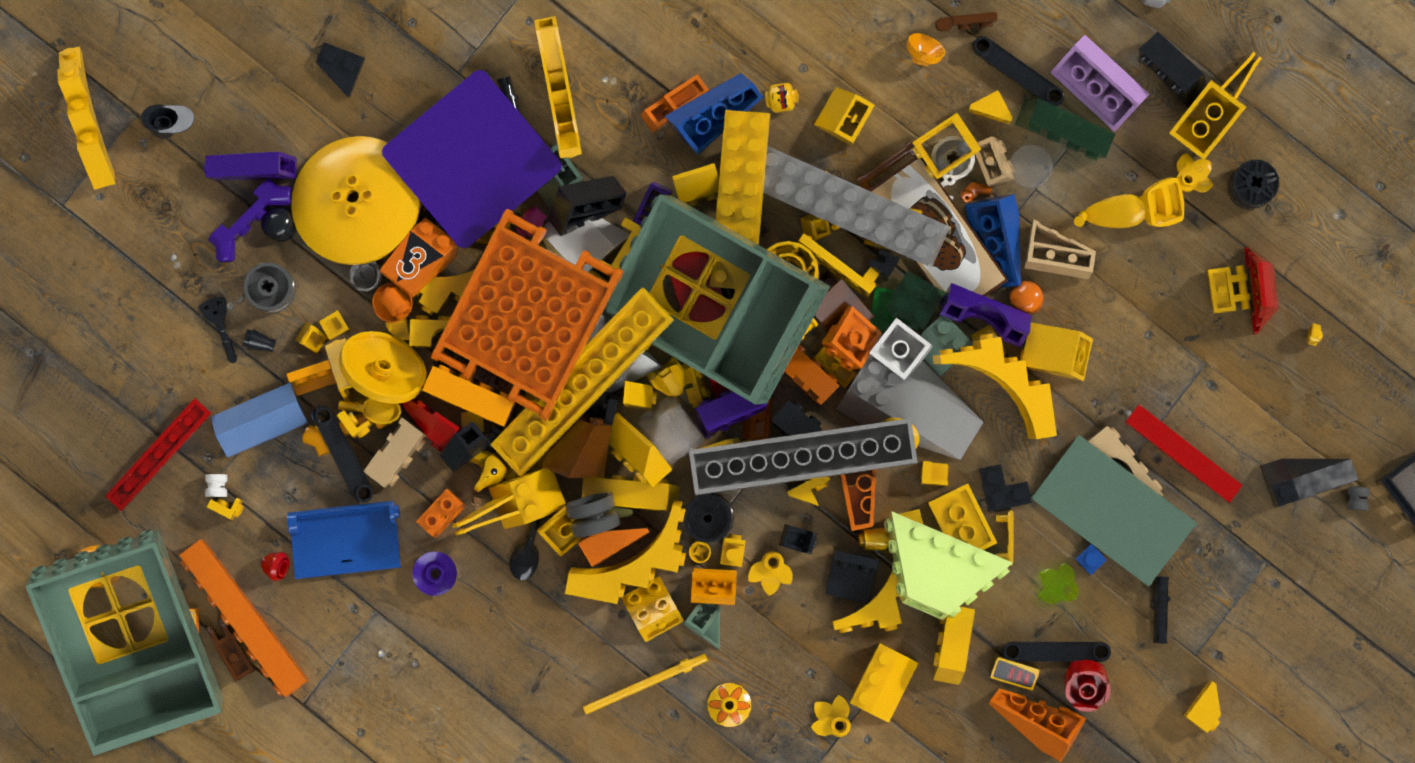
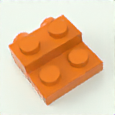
[822,306,882,370]

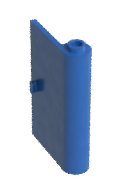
[287,501,401,580]

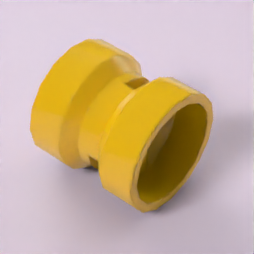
[689,541,711,563]

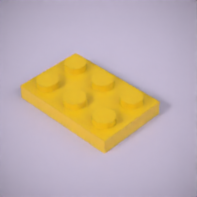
[928,483,997,550]

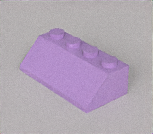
[1050,35,1149,132]

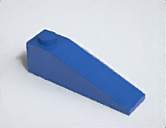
[965,194,1021,288]

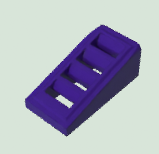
[633,182,673,225]

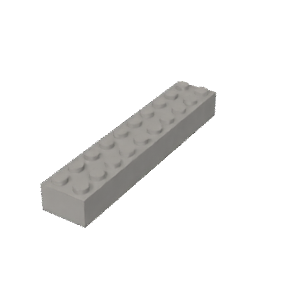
[763,146,950,267]
[689,418,918,496]

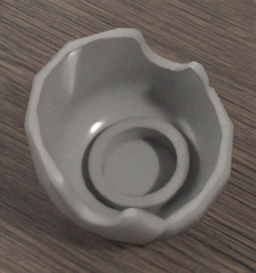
[350,261,383,291]

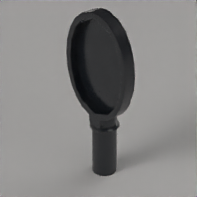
[510,520,540,580]

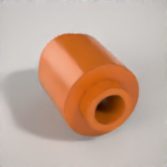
[380,286,412,320]

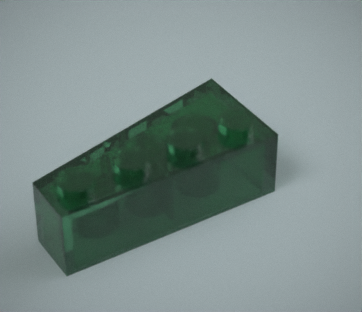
[1015,98,1115,161]

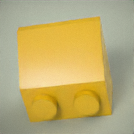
[672,163,719,207]

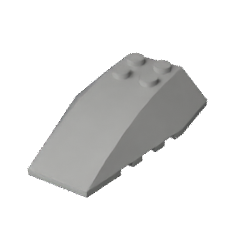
[836,334,983,460]

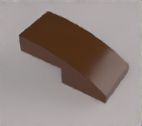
[472,366,513,394]

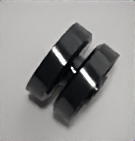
[684,493,735,543]

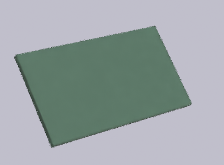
[1031,435,1197,586]

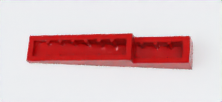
[1124,404,1243,503]

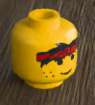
[765,83,799,113]

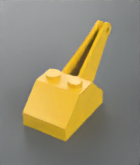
[1169,51,1262,160]
[452,467,566,536]

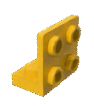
[621,577,684,642]

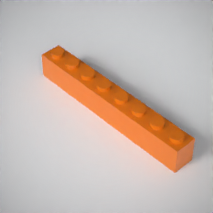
[179,539,309,697]

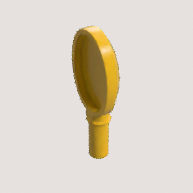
[338,398,401,425]

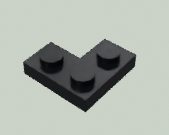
[979,464,1032,512]

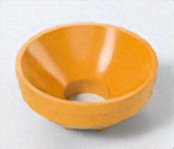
[906,33,945,66]

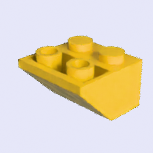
[814,87,875,146]

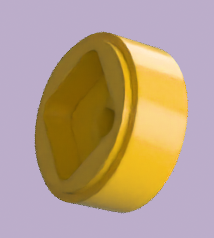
[1306,323,1323,346]

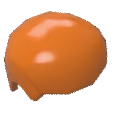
[1010,281,1044,315]

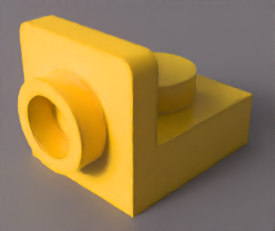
[337,410,372,438]
[207,498,244,520]
[720,534,746,567]

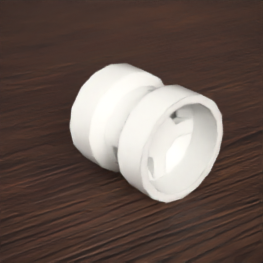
[205,474,228,497]

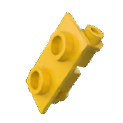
[681,364,711,408]

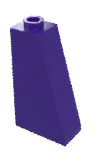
[203,152,297,180]

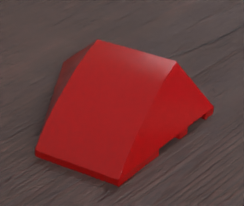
[1244,247,1279,335]

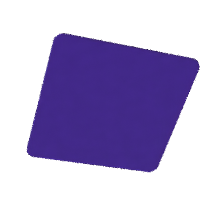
[382,70,562,248]

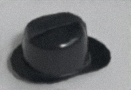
[141,104,194,139]

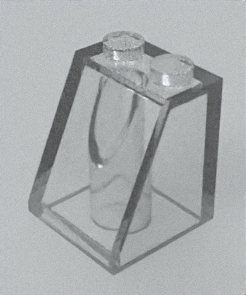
[639,397,705,466]

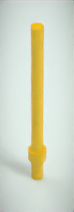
[583,653,708,715]

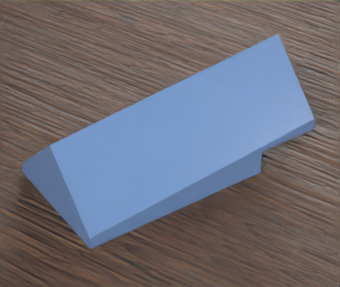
[211,383,308,457]

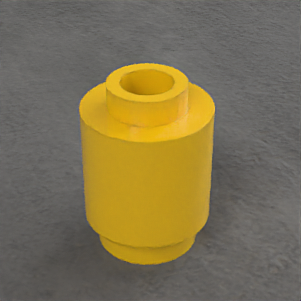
[858,528,890,551]

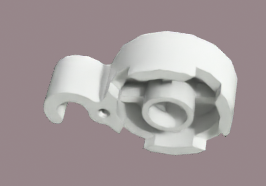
[931,136,975,200]

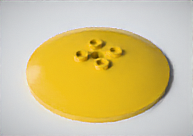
[291,136,421,265]

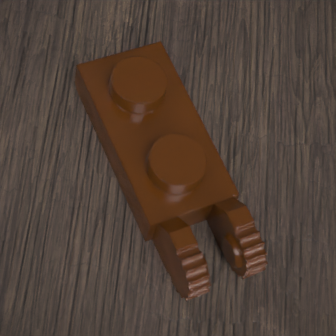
[935,12,998,32]
[206,619,255,682]

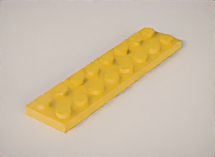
[710,110,770,289]

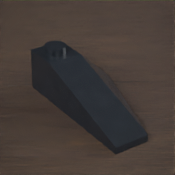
[1260,459,1358,507]

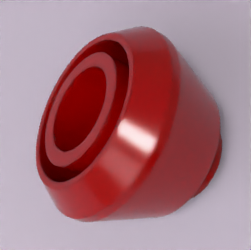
[261,552,290,582]

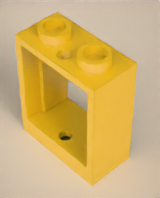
[912,113,982,179]

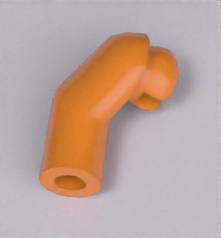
[960,182,992,203]

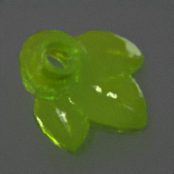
[1038,563,1079,604]

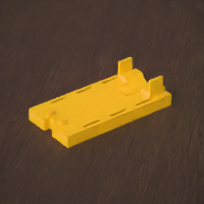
[798,234,879,298]

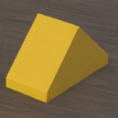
[968,90,1013,125]

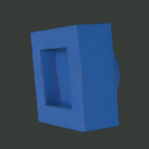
[1075,544,1107,575]

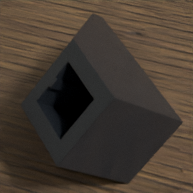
[440,421,489,473]

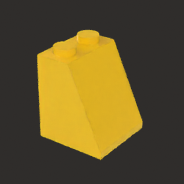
[1020,323,1093,381]

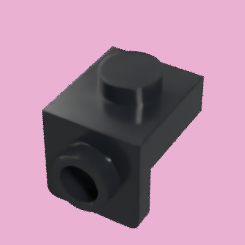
[779,524,817,554]

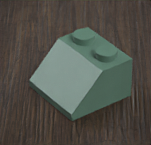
[920,315,973,377]

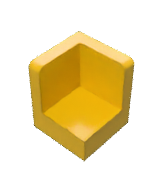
[920,461,948,486]

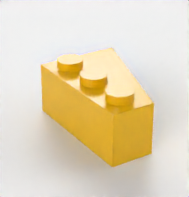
[933,606,975,685]

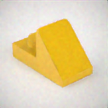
[787,477,831,506]

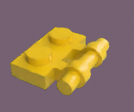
[1207,265,1251,314]

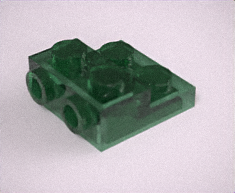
[885,271,945,332]

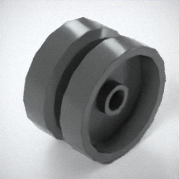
[244,262,296,313]
[565,492,621,537]

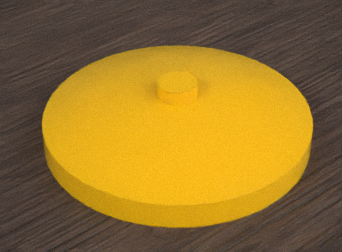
[339,331,426,404]

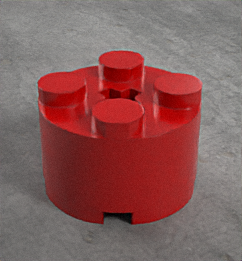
[1064,660,1110,712]

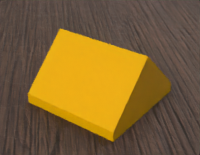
[537,501,581,557]

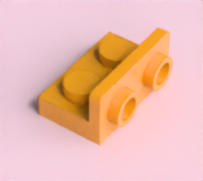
[287,360,336,396]

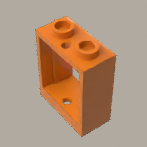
[416,489,467,538]

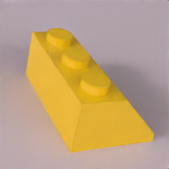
[609,412,672,487]
[849,643,918,723]

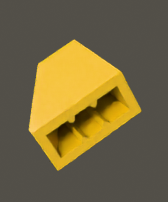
[325,338,368,404]

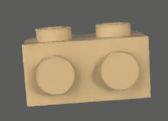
[976,136,1014,188]

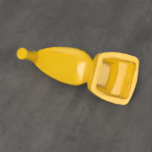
[1074,177,1184,228]

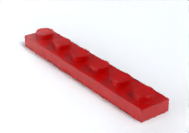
[105,398,212,511]

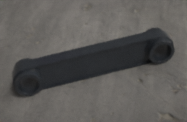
[972,36,1064,108]
[311,405,373,503]
[1001,642,1111,662]

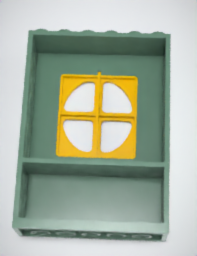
[602,194,830,404]
[25,529,223,756]

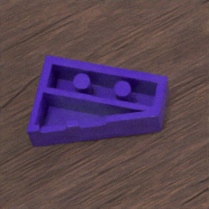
[694,390,768,441]

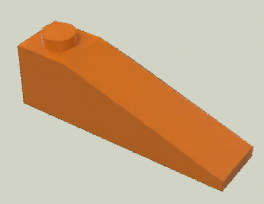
[989,688,1086,762]

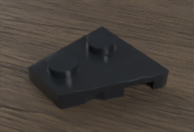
[316,42,365,98]

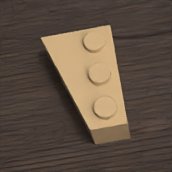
[1024,219,1096,279]
[363,418,427,488]

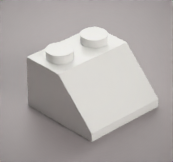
[869,318,932,380]

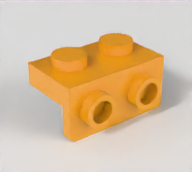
[691,568,737,605]

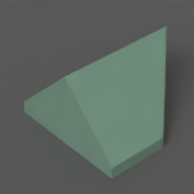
[684,603,722,649]

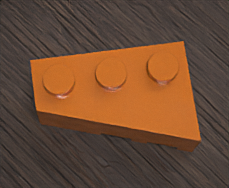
[784,344,839,407]

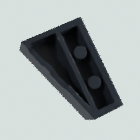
[1139,32,1206,108]
[547,176,627,236]

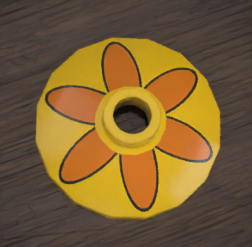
[708,683,751,727]

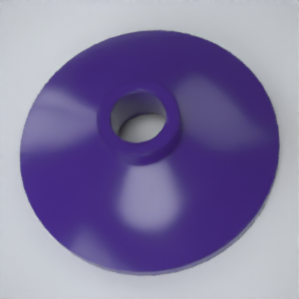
[413,551,457,596]

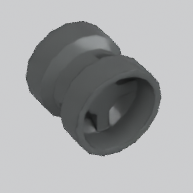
[1346,487,1370,511]

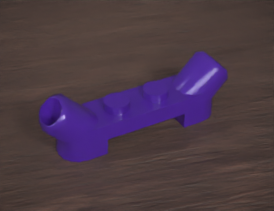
[208,178,292,262]

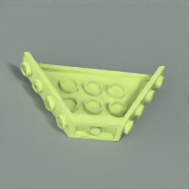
[884,511,1013,620]

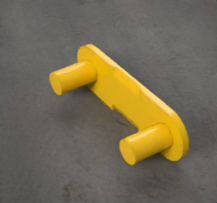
[996,510,1014,566]

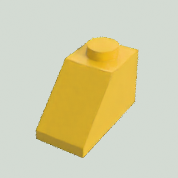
[1183,681,1221,733]

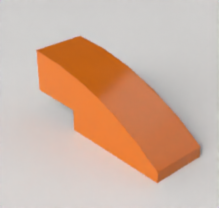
[640,74,709,133]

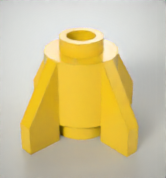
[646,357,686,397]

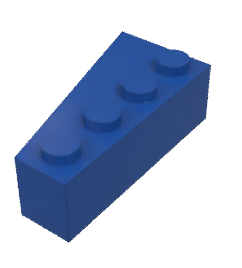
[665,73,764,155]

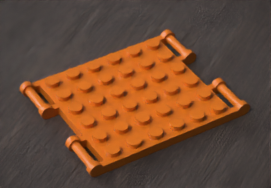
[431,209,624,421]

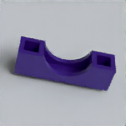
[940,283,1032,347]

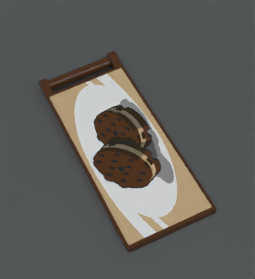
[856,140,1008,300]

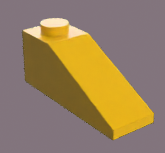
[623,381,657,409]

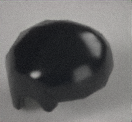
[261,207,297,242]

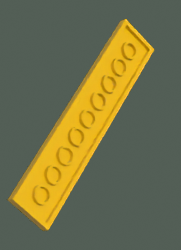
[490,288,674,476]

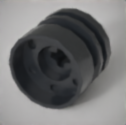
[1227,160,1279,210]

